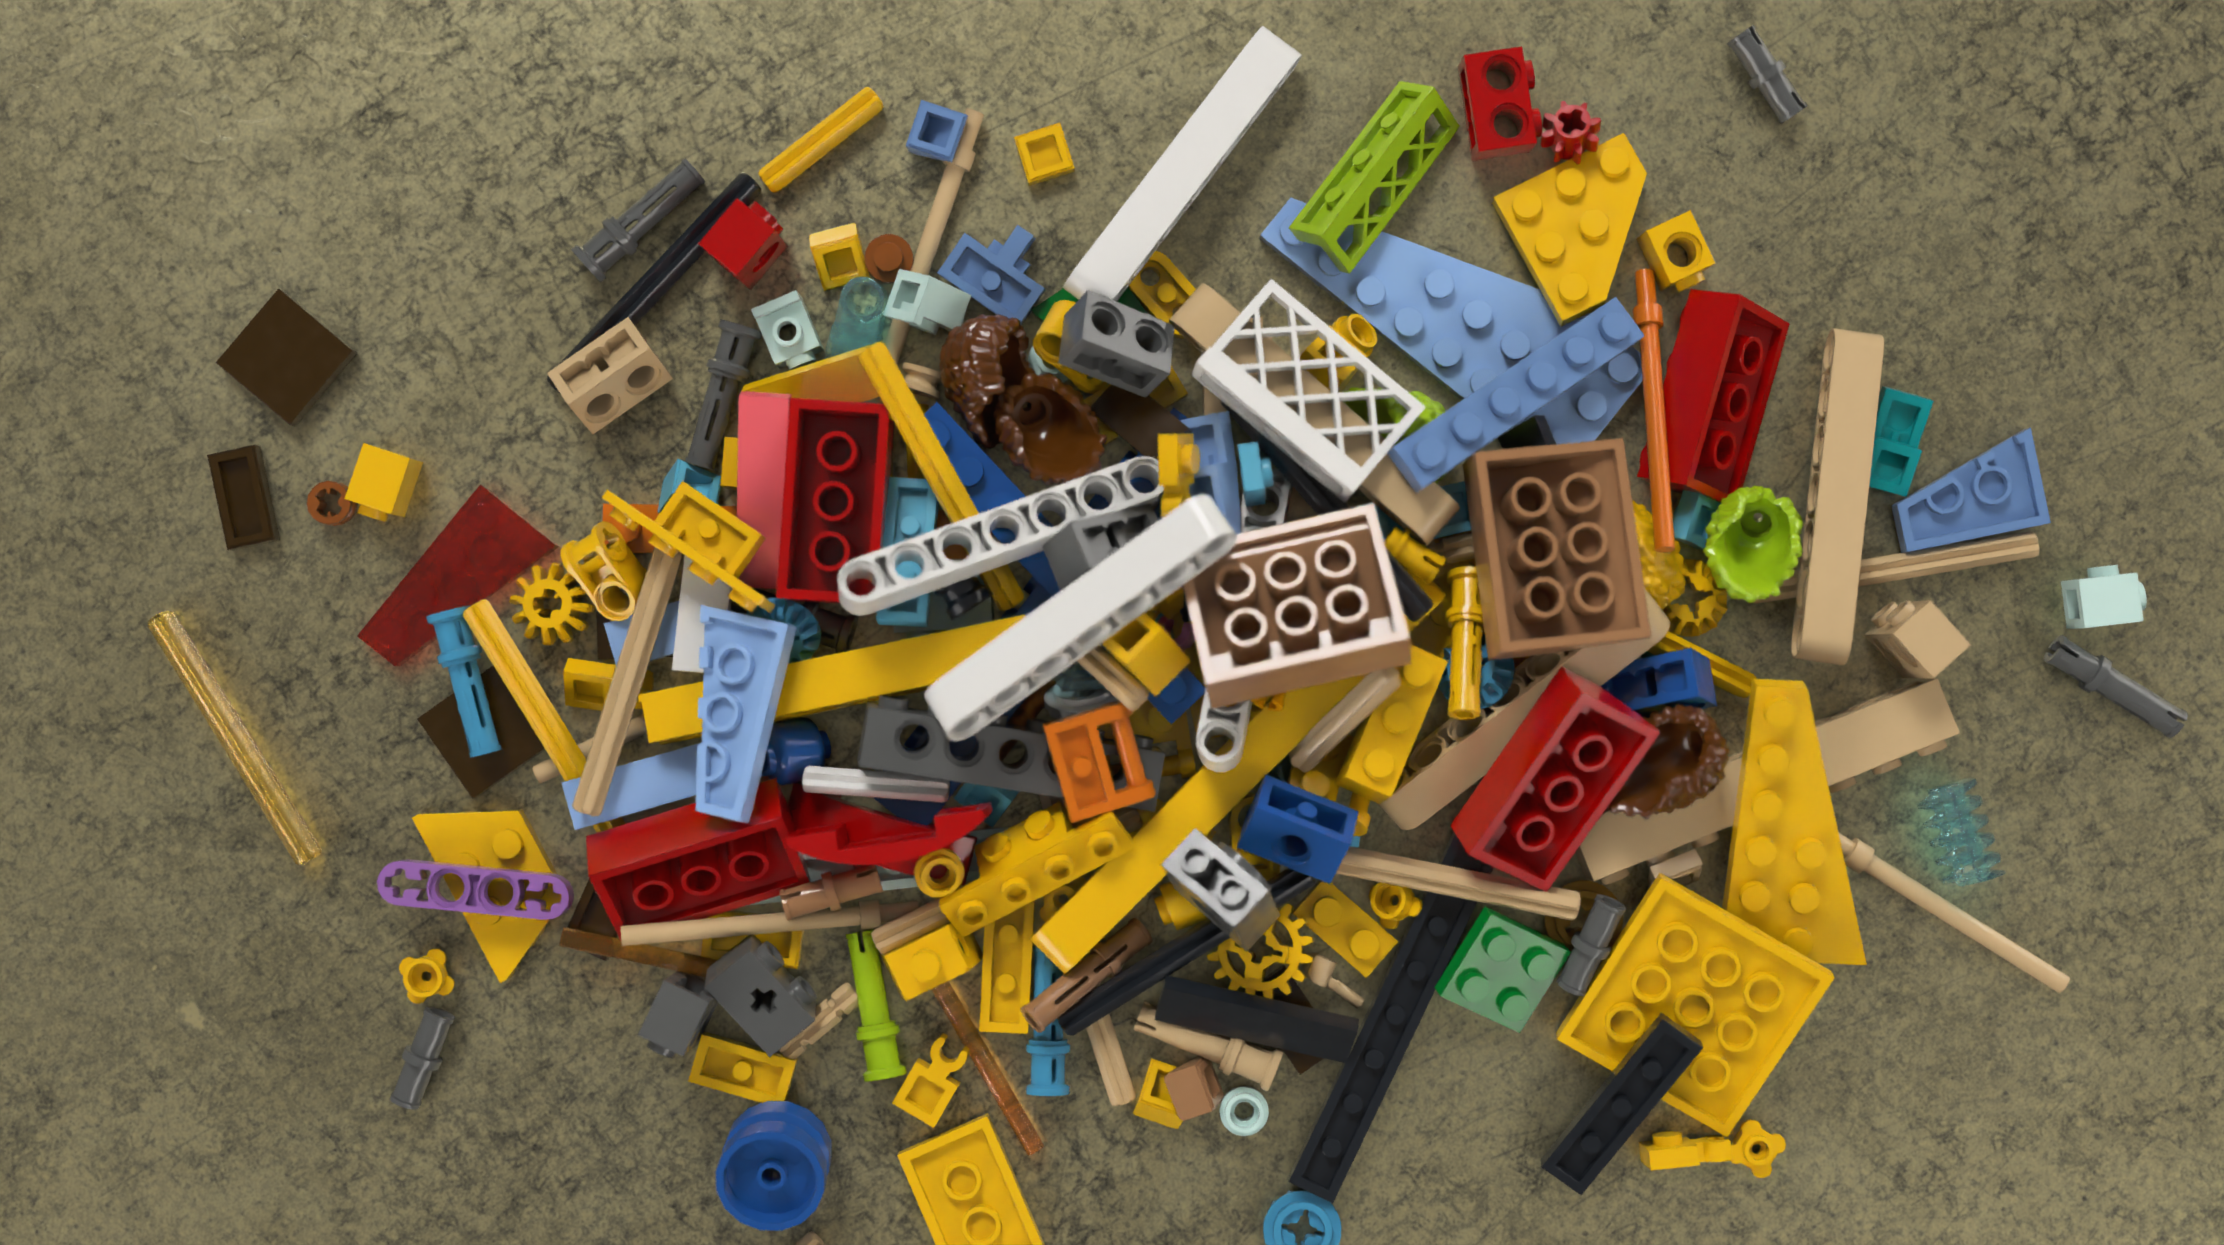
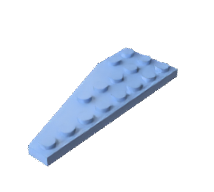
[1259,197,1643,444]

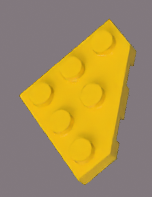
[1492,133,1647,327]

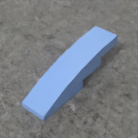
[1180,411,1241,619]
[561,742,763,830]

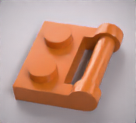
[1042,700,1156,823]

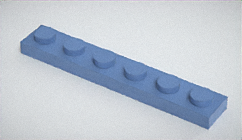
[1387,297,1645,494]

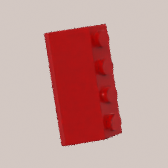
[1637,289,1790,503]
[1450,666,1660,892]
[586,778,811,942]

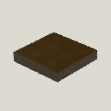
[216,288,357,427]
[417,666,545,799]

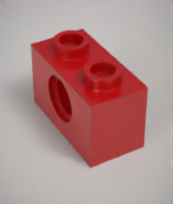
[698,198,788,291]

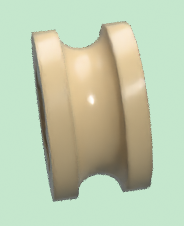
[902,363,941,399]

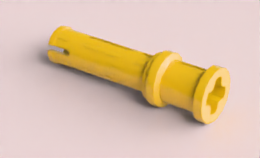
[1445,566,1484,720]

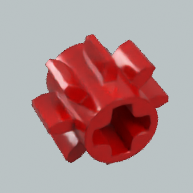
[1540,101,1601,165]

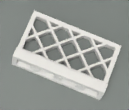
[1191,279,1425,503]

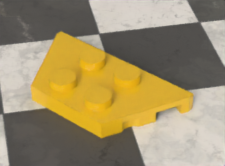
[412,810,562,983]

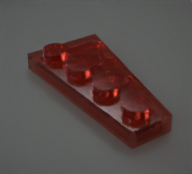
[357,484,560,667]

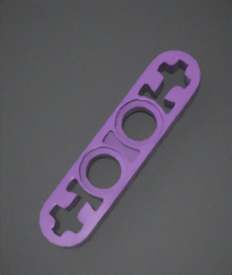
[377,859,574,920]

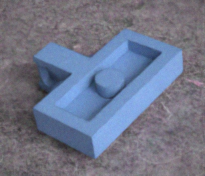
[937,225,1046,326]

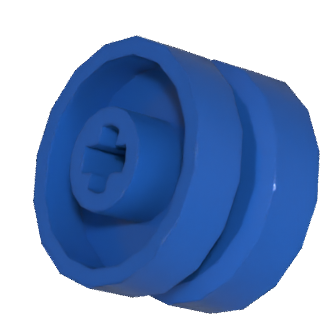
[716,1101,832,1231]

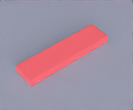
[737,391,791,589]

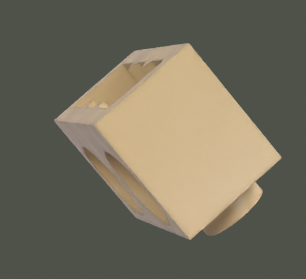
[547,317,673,434]
[1865,600,1971,678]

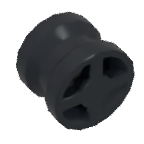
[933,576,993,620]

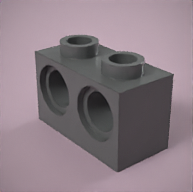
[1058,290,1175,398]
[1042,503,1158,591]
[638,969,718,1058]

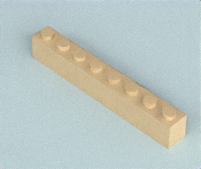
[1575,678,1960,885]

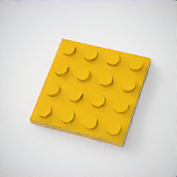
[1556,872,1835,1137]

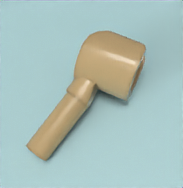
[1304,952,1364,1009]

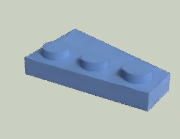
[1891,428,2051,553]

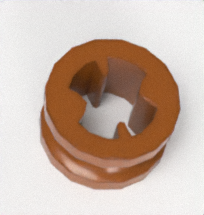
[307,481,358,526]

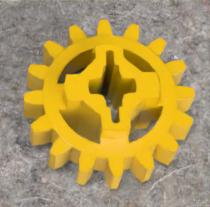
[1207,903,1314,999]

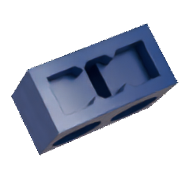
[1601,648,1717,718]

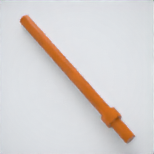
[1633,269,1675,553]

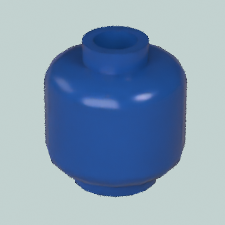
[761,717,831,785]

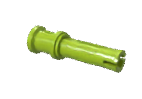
[845,929,907,1082]

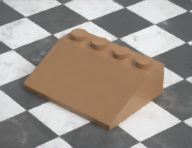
[1463,438,1651,660]
[1183,503,1411,709]

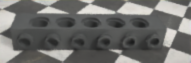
[857,695,1165,812]

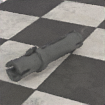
[2044,635,2188,738]

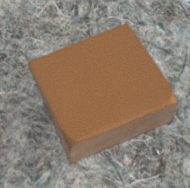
[1164,1056,1225,1121]

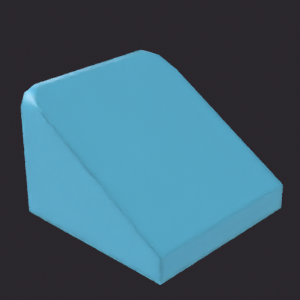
[658,459,721,513]

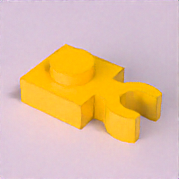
[1158,433,1200,518]
[892,1033,970,1128]
[1639,1131,1732,1171]

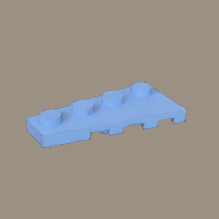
[696,605,797,823]

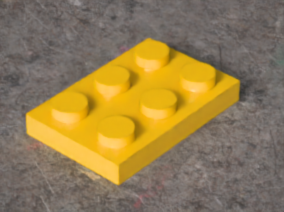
[897,1113,1045,1245]

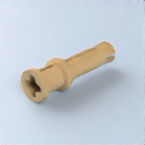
[1133,1001,1283,1092]

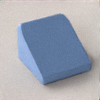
[906,100,968,162]

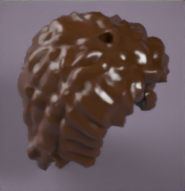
[939,314,1036,449]
[993,373,1107,485]
[1609,704,1730,820]

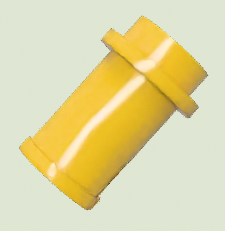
[1384,526,1446,585]

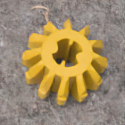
[509,562,595,646]

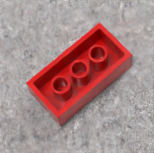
[776,398,894,604]

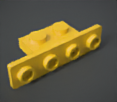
[601,481,776,614]
[939,801,1134,936]

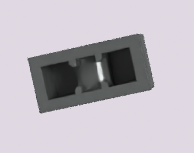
[704,935,817,1057]

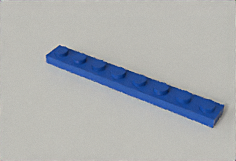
[901,402,1206,725]

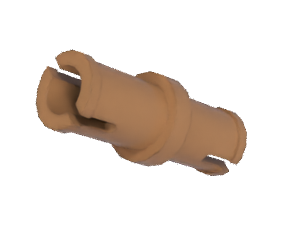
[779,865,883,921]

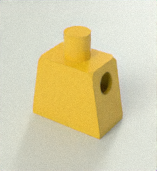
[880,922,983,1001]

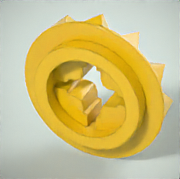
[1663,559,1728,637]

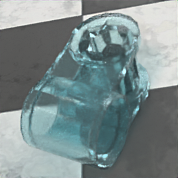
[825,277,889,359]

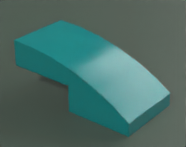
[1869,386,1934,497]

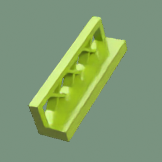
[1289,81,1460,274]

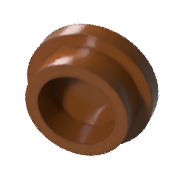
[865,234,914,283]

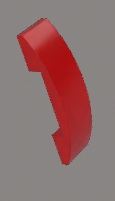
[788,782,978,886]
[786,802,993,865]

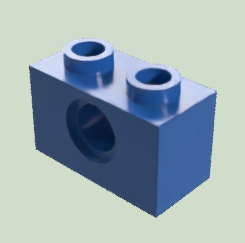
[1237,775,1359,884]

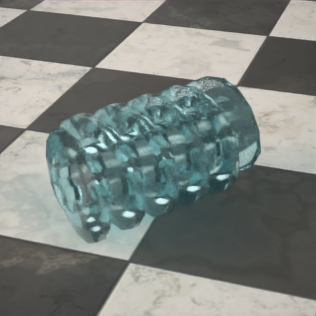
[1917,778,2006,886]

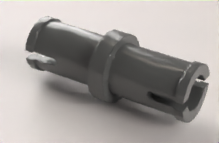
[1727,25,1808,124]
[1556,894,1626,996]
[390,1006,455,1110]

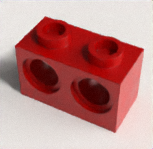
[1457,46,1542,161]

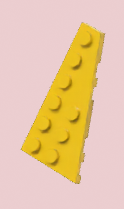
[1722,679,1867,965]

